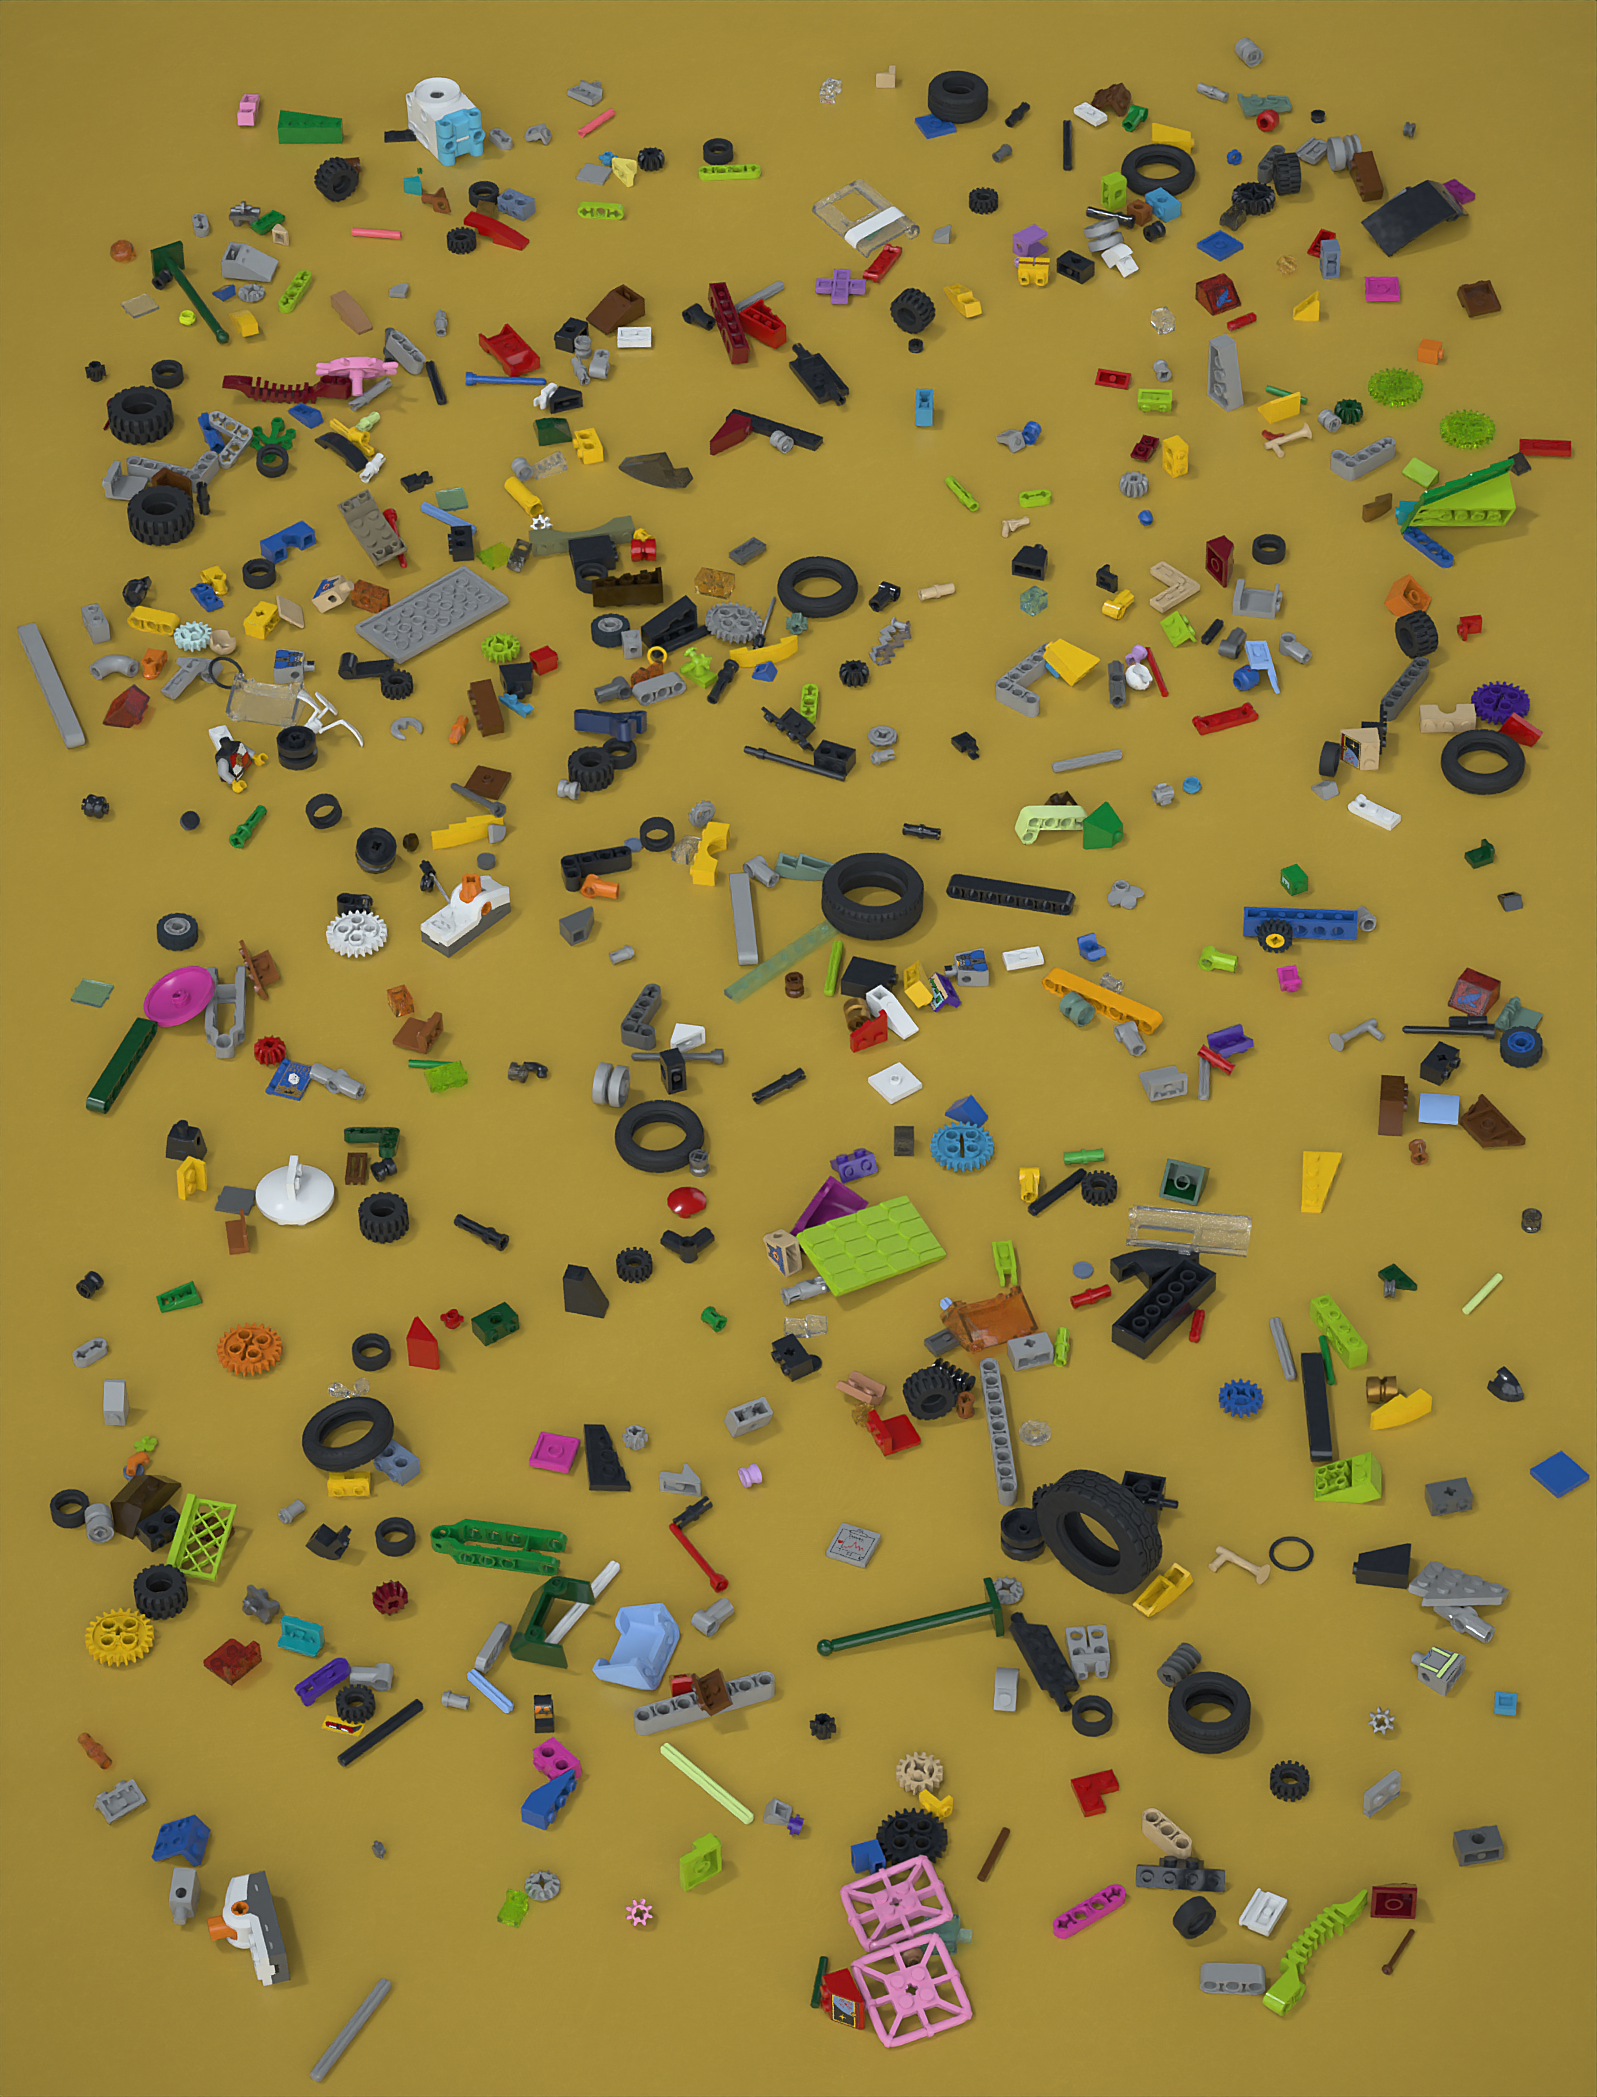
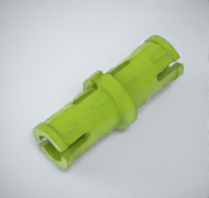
[1053,1327,1069,1367]

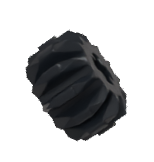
[637,147,665,171]
[839,660,869,688]

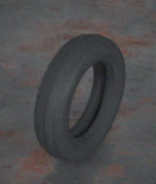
[1121,144,1195,196]
[777,556,858,618]
[1441,729,1525,795]
[615,1100,704,1173]
[302,1397,394,1471]

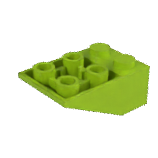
[1314,1451,1382,1503]

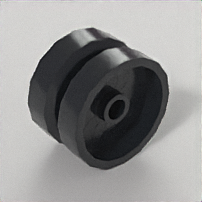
[276,726,318,771]
[355,827,397,874]
[1001,1507,1046,1561]

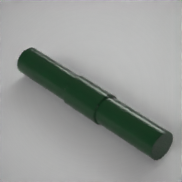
[810,1956,829,2008]

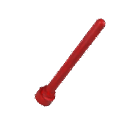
[383,508,407,568]
[669,1523,729,1593]

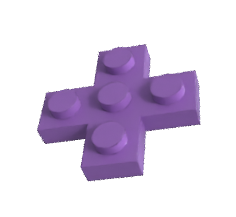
[816,269,866,305]

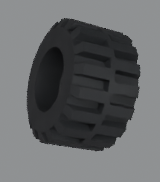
[1273,152,1301,195]
[314,157,359,202]
[890,288,936,334]
[1395,610,1439,659]
[568,746,614,792]
[358,1192,409,1244]
[902,1367,958,1420]
[133,1564,188,1620]

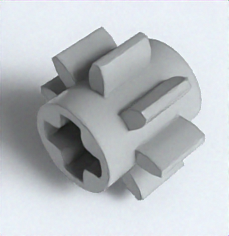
[1152,782,1174,806]
[622,1425,648,1450]
[1368,1706,1396,1735]

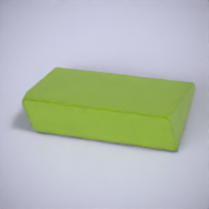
[1402,457,1439,489]

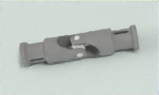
[780,1275,831,1306]

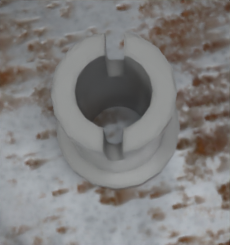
[870,748,895,765]
[609,945,634,965]
[278,1499,305,1524]
[441,1690,470,1710]

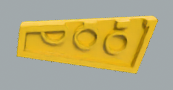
[1301,1151,1343,1213]

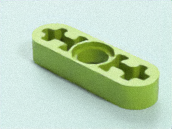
[577,201,625,220]
[800,683,818,723]

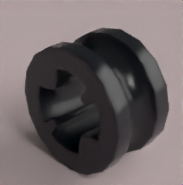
[1311,110,1325,123]
[908,338,923,353]
[420,875,434,892]

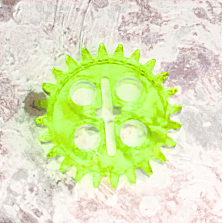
[1368,368,1423,407]
[1439,409,1495,450]

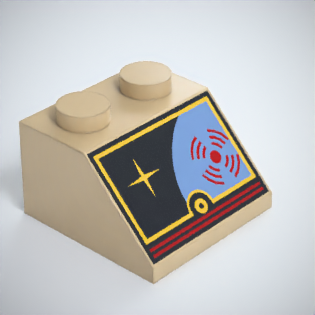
[1340,728,1380,770]

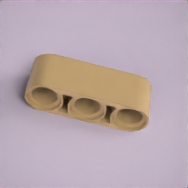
[1142,1808,1192,1859]

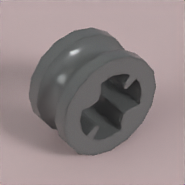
[1403,122,1416,138]
[1384,1279,1395,1298]

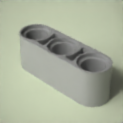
[386,330,426,375]
[632,671,686,706]
[1200,1963,1266,1995]

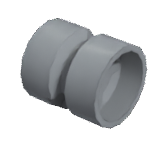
[1235,38,1263,66]
[84,1503,114,1543]

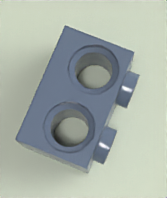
[497,188,535,221]
[1320,239,1341,279]
[373,1439,420,1486]

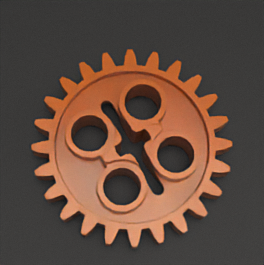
[217,1322,283,1376]

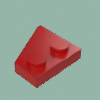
[1498,712,1543,747]
[850,1009,888,1053]

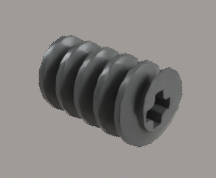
[1157,1642,1202,1687]

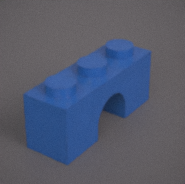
[260,520,316,564]

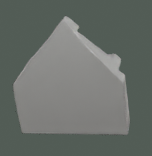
[567,80,602,106]

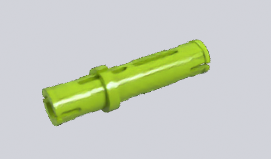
[945,476,979,512]

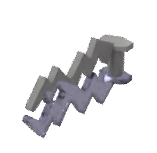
[869,617,911,666]

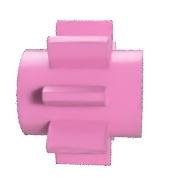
[625,1898,653,1926]

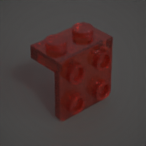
[203,1638,262,1686]

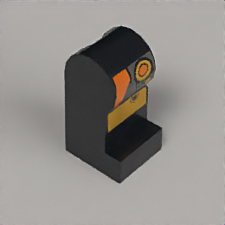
[534,1694,554,1733]

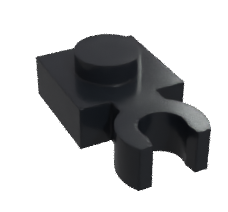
[400,471,433,493]

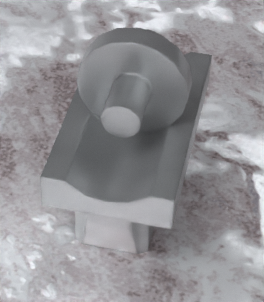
[229,201,261,226]
[242,1585,280,1624]

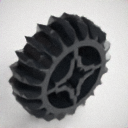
[1231,181,1276,216]

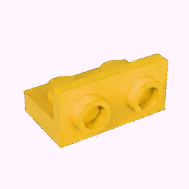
[177,1156,207,1201]
[327,1471,371,1497]

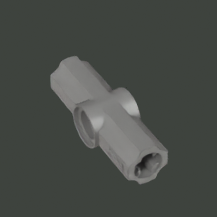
[309,1063,366,1100]
[1433,1605,1495,1643]

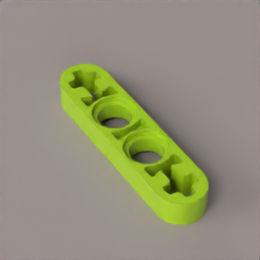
[698,164,761,181]
[278,270,312,313]

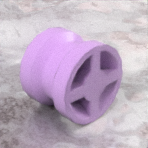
[738,1463,762,1488]

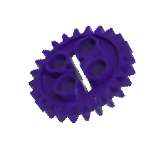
[1471,681,1530,725]

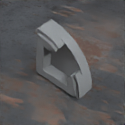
[389,283,409,298]
[488,824,506,844]

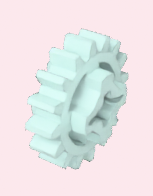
[174,621,212,652]

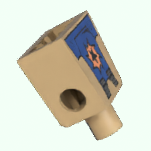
[311,575,354,613]
[763,1229,803,1277]

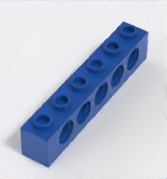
[1243,907,1358,940]

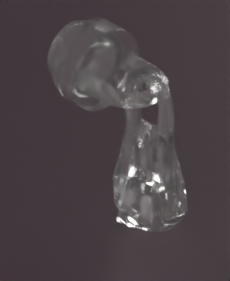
[328,1378,370,1399]

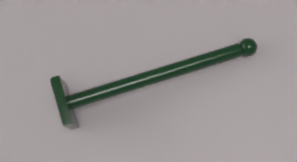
[150,241,229,344]
[817,1577,1005,1656]

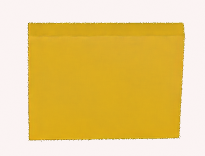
[1257,392,1301,424]

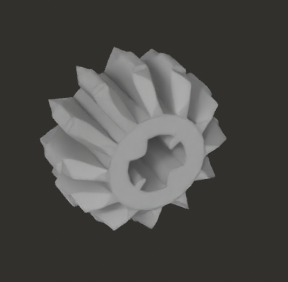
[1119,471,1149,498]

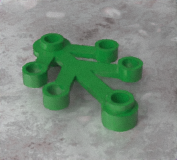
[249,417,296,463]

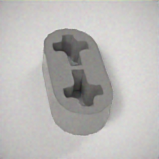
[490,128,513,150]
[192,213,209,237]
[72,1338,108,1368]

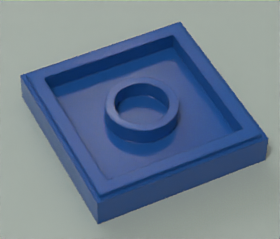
[915,114,956,139]
[1197,230,1243,262]
[1530,1451,1589,1499]

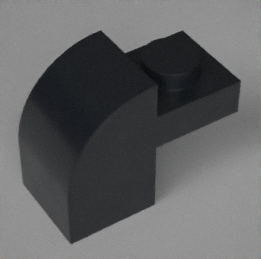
[305,1523,352,1560]

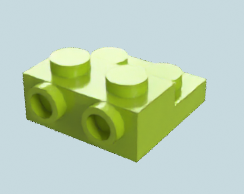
[679,1832,723,1892]

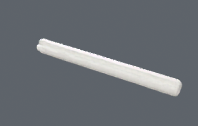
[544,1560,620,1644]

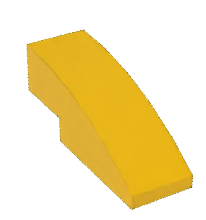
[943,283,982,318]
[229,309,259,337]
[1370,1388,1432,1430]
[1132,1563,1194,1618]

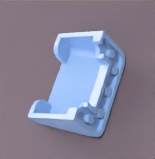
[592,1603,680,1691]

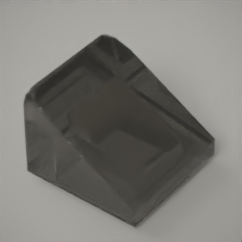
[1508,452,1531,476]

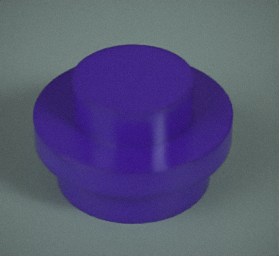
[787,1814,804,1835]

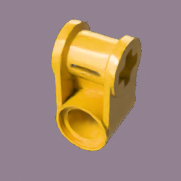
[200,565,228,595]

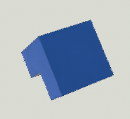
[851,1839,886,1875]

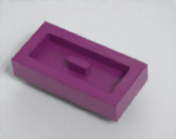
[1442,179,1475,205]

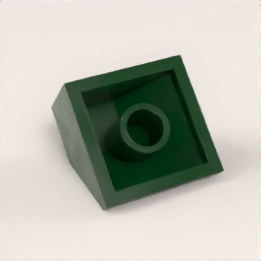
[533,417,572,446]

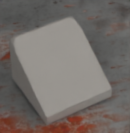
[933,225,952,244]
[1311,780,1339,800]
[763,1798,792,1826]

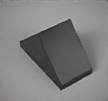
[549,386,583,414]

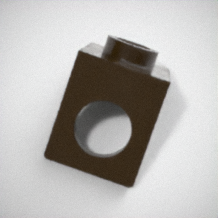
[1044,791,1078,806]

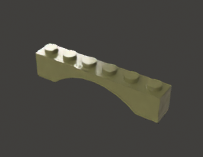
[529,516,635,557]

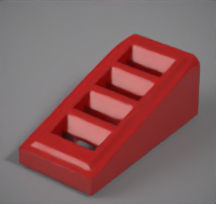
[1307,228,1336,258]

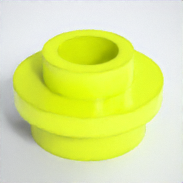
[179,310,196,325]

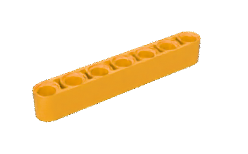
[1042,967,1163,1035]

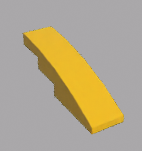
[431,815,504,850]

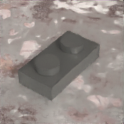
[924,1323,969,1357]

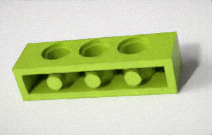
[1310,1294,1368,1369]

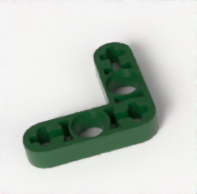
[344,1127,400,1158]

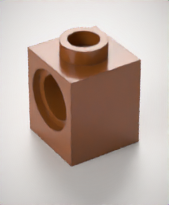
[1127,199,1152,227]

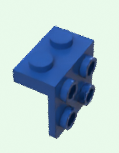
[152,1815,210,1866]

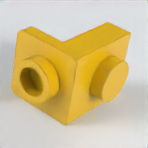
[919,1789,953,1821]

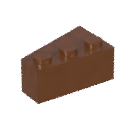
[1349,151,1384,202]
[467,679,504,737]
[1378,1075,1408,1136]

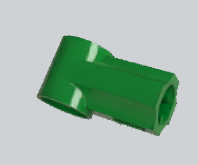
[1122,104,1148,132]

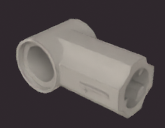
[1279,632,1312,664]
[743,855,779,888]
[1114,1021,1146,1057]
[691,1598,734,1637]
[350,1663,394,1691]

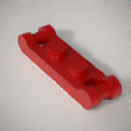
[863,243,903,283]
[1192,702,1258,735]

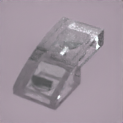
[784,1314,828,1338]

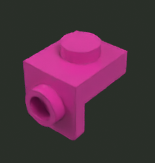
[1276,965,1302,992]

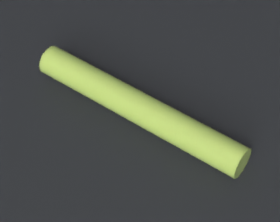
[1462,1273,1503,1314]

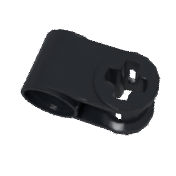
[337,893,373,917]

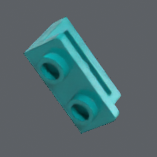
[278,1615,325,1657]

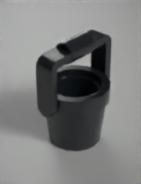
[122,576,152,607]

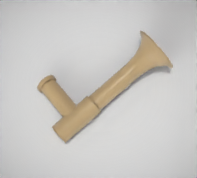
[1264,423,1312,458]
[1209,1546,1270,1584]

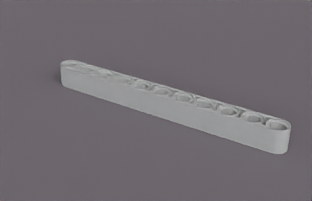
[17,623,85,749]

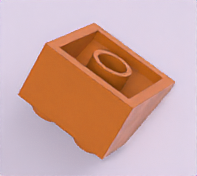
[1384,574,1432,617]

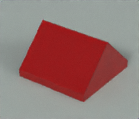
[406,1316,440,1370]

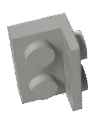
[93,1779,147,1824]

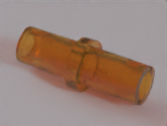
[78,1732,112,1769]

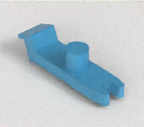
[498,693,534,718]

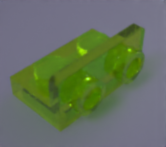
[424,1060,468,1093]

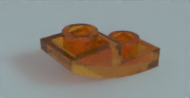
[630,660,664,689]

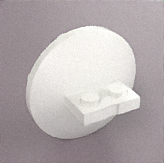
[255,1155,334,1225]

